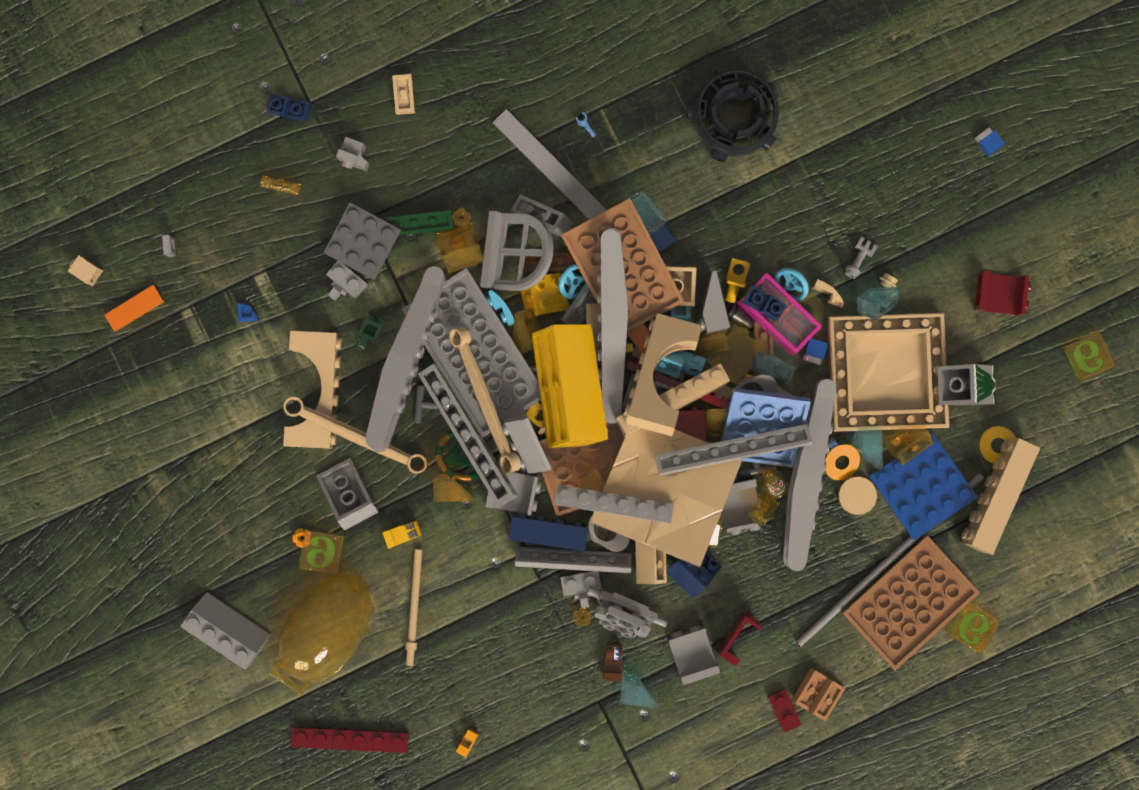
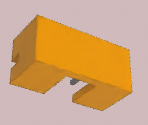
[456,728,479,757]

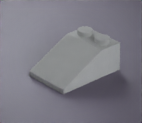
[697,271,730,336]
[317,458,378,530]

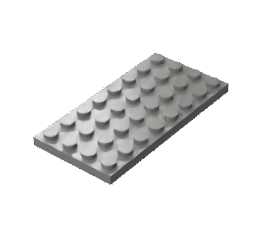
[402,268,541,438]

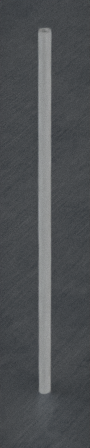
[796,473,984,646]

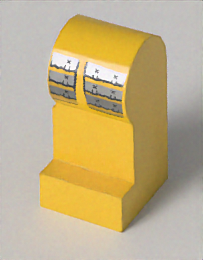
[382,521,422,549]

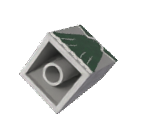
[938,364,996,405]

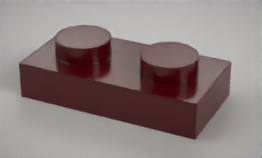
[767,688,802,733]

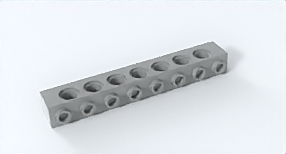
[418,364,518,506]

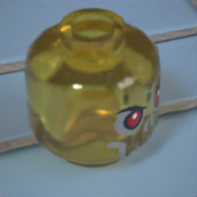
[760,469,789,499]

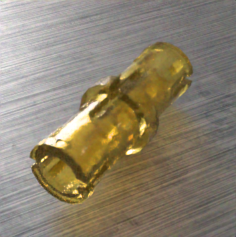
[260,175,301,196]

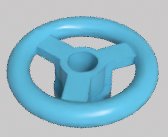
[559,264,586,299]
[774,268,809,302]

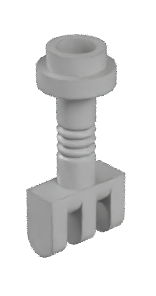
[845,236,878,279]

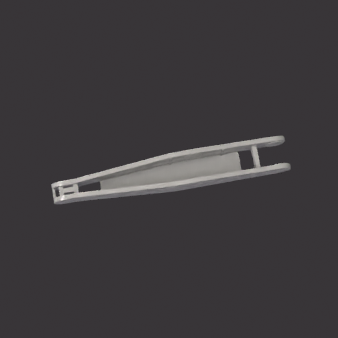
[597,227,628,424]
[365,266,446,452]
[783,379,836,571]

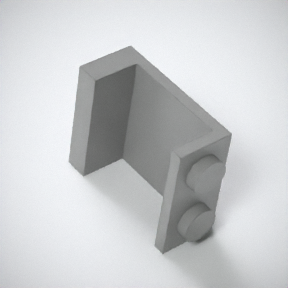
[485,472,541,515]
[721,479,765,535]
[668,625,720,685]

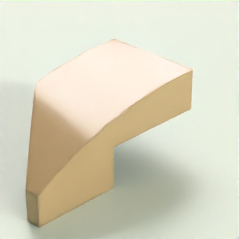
[812,279,844,308]

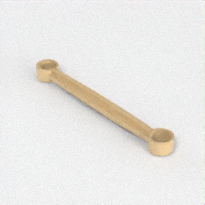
[449,326,521,474]
[283,397,427,474]

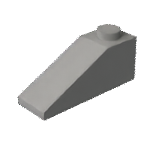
[511,194,573,238]

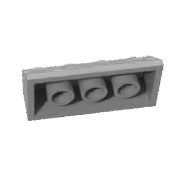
[180,592,271,670]

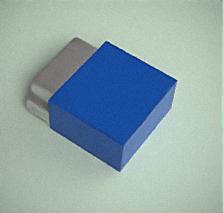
[974,127,1005,157]
[802,338,828,366]

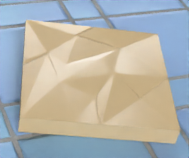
[827,313,949,432]
[591,428,743,567]

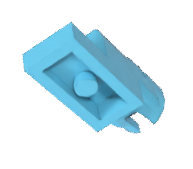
[654,350,707,379]

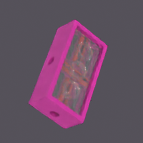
[737,273,822,356]

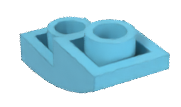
[486,290,516,327]

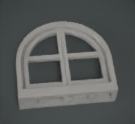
[480,211,554,291]

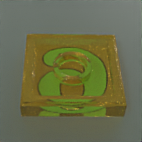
[1063,331,1115,382]
[298,530,344,574]
[947,603,1001,655]

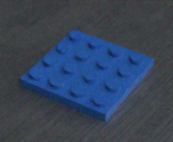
[869,434,978,540]

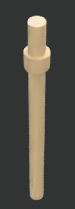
[405,549,422,666]

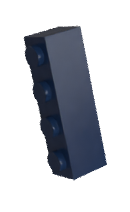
[508,513,588,551]

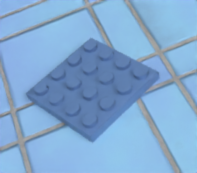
[720,388,811,468]

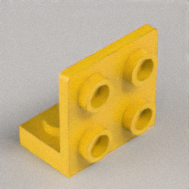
[521,273,570,319]

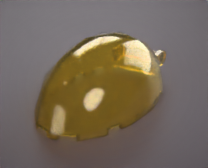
[268,572,372,697]

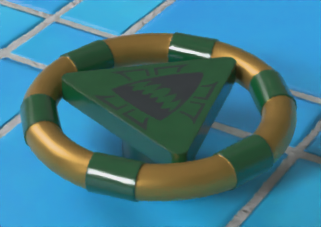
[435,430,480,482]

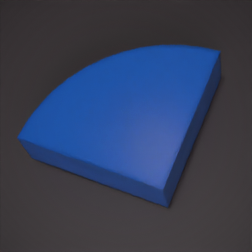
[237,303,259,322]

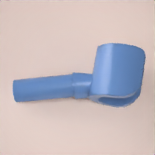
[576,112,596,138]

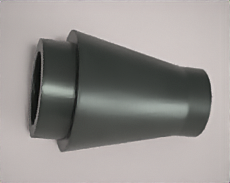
[727,304,754,330]

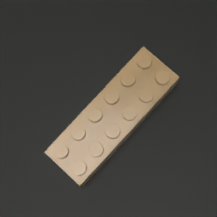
[961,438,1040,555]

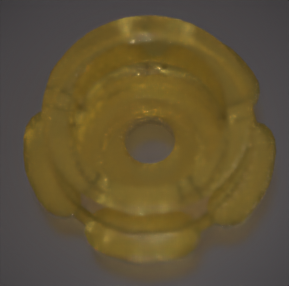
[452,208,471,227]
[573,608,592,627]

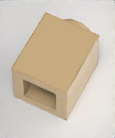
[68,256,103,286]

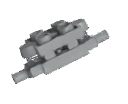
[587,587,668,638]

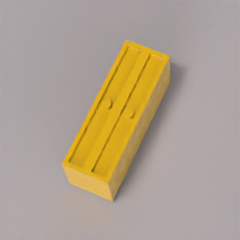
[532,324,608,448]

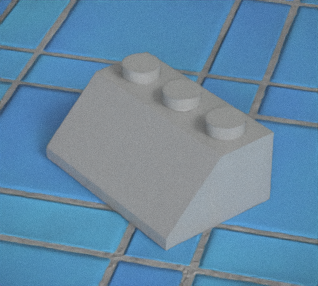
[501,408,552,474]

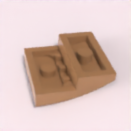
[791,668,845,721]

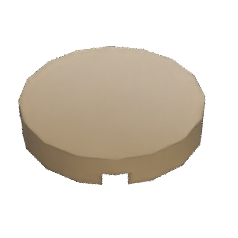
[838,477,877,515]

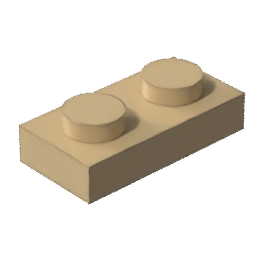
[392,74,415,115]

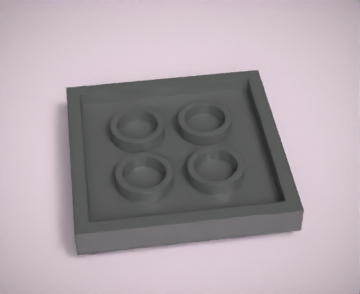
[324,202,402,280]

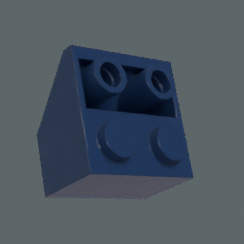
[666,551,722,598]

